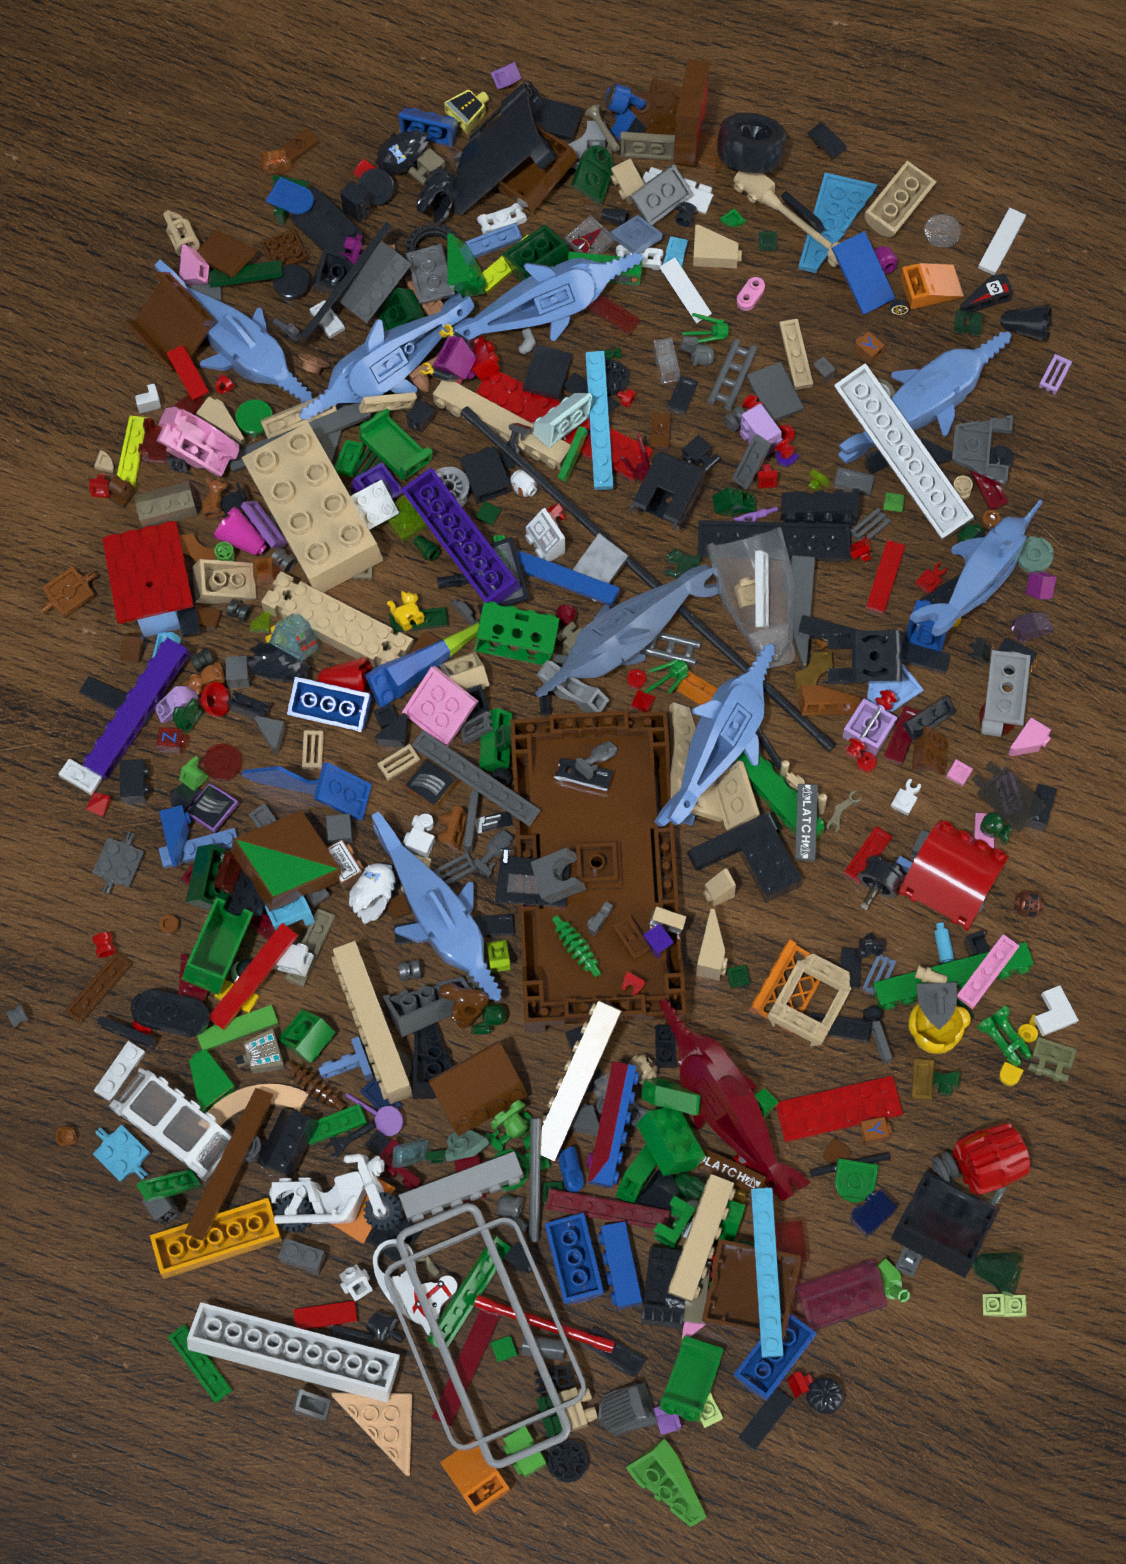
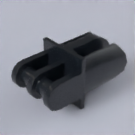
[533,1365,575,1393]

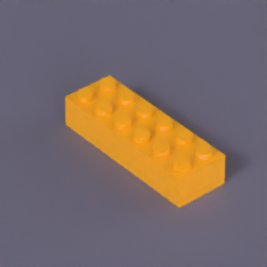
[150,1198,282,1279]

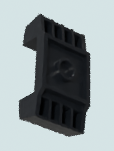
[641,1246,685,1329]

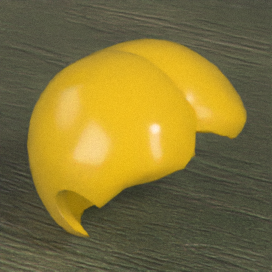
[908,1003,971,1054]

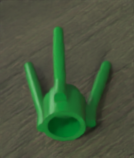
[682,313,728,343]
[644,658,688,694]

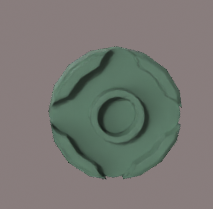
[1017,536,1054,573]

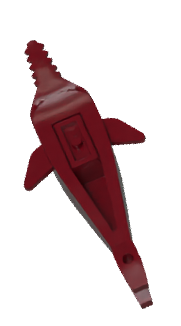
[659,998,810,1201]

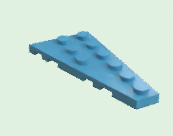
[798,173,878,273]

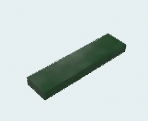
[209,260,282,288]

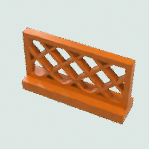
[749,940,820,1033]

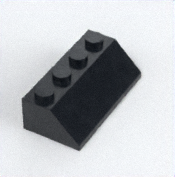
[290,187,365,254]

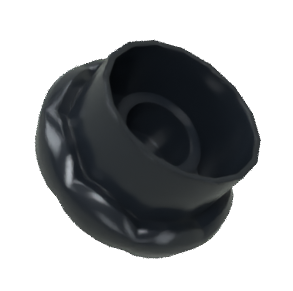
[806,1377,844,1415]

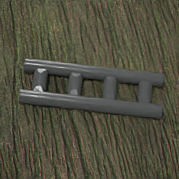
[707,339,758,411]
[640,632,702,666]

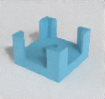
[264,895,315,931]

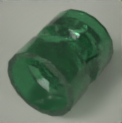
[953,310,983,337]

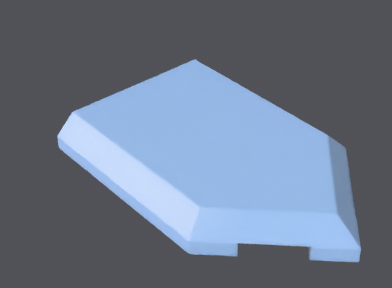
[867,664,923,712]

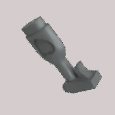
[575,741,617,780]
[473,829,513,879]

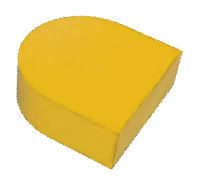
[999,1062,1024,1086]

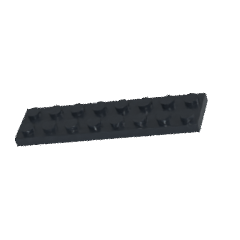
[698,520,850,562]

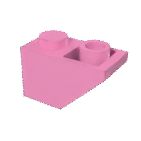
[179,244,209,285]

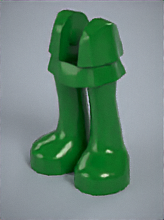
[976,1005,1032,1067]

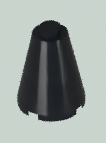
[1000,304,1052,342]

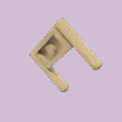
[780,760,827,814]

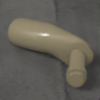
[416,1256,440,1277]

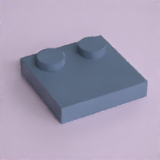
[611,215,662,253]

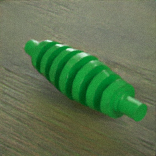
[552,915,602,978]

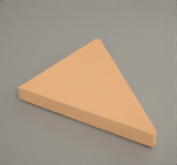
[332,1393,413,1476]

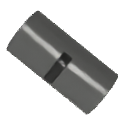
[522,1336,565,1361]

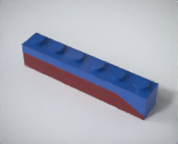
[587,1061,639,1188]

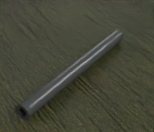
[529,1118,541,1242]

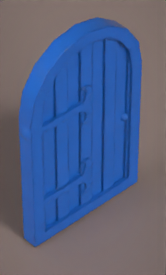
[265,177,314,215]

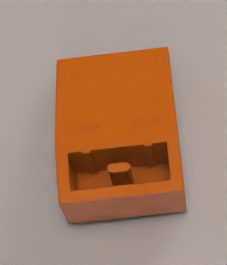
[900,263,964,310]
[440,1438,510,1516]

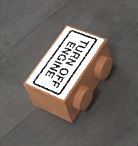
[327,840,364,889]

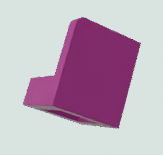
[1026,571,1057,600]

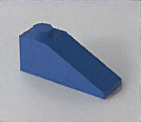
[159,805,191,867]

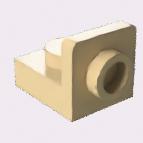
[734,577,756,608]

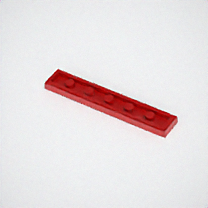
[209,923,299,1030]

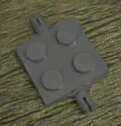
[92,832,145,895]

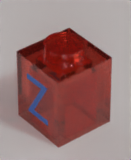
[156,727,187,754]

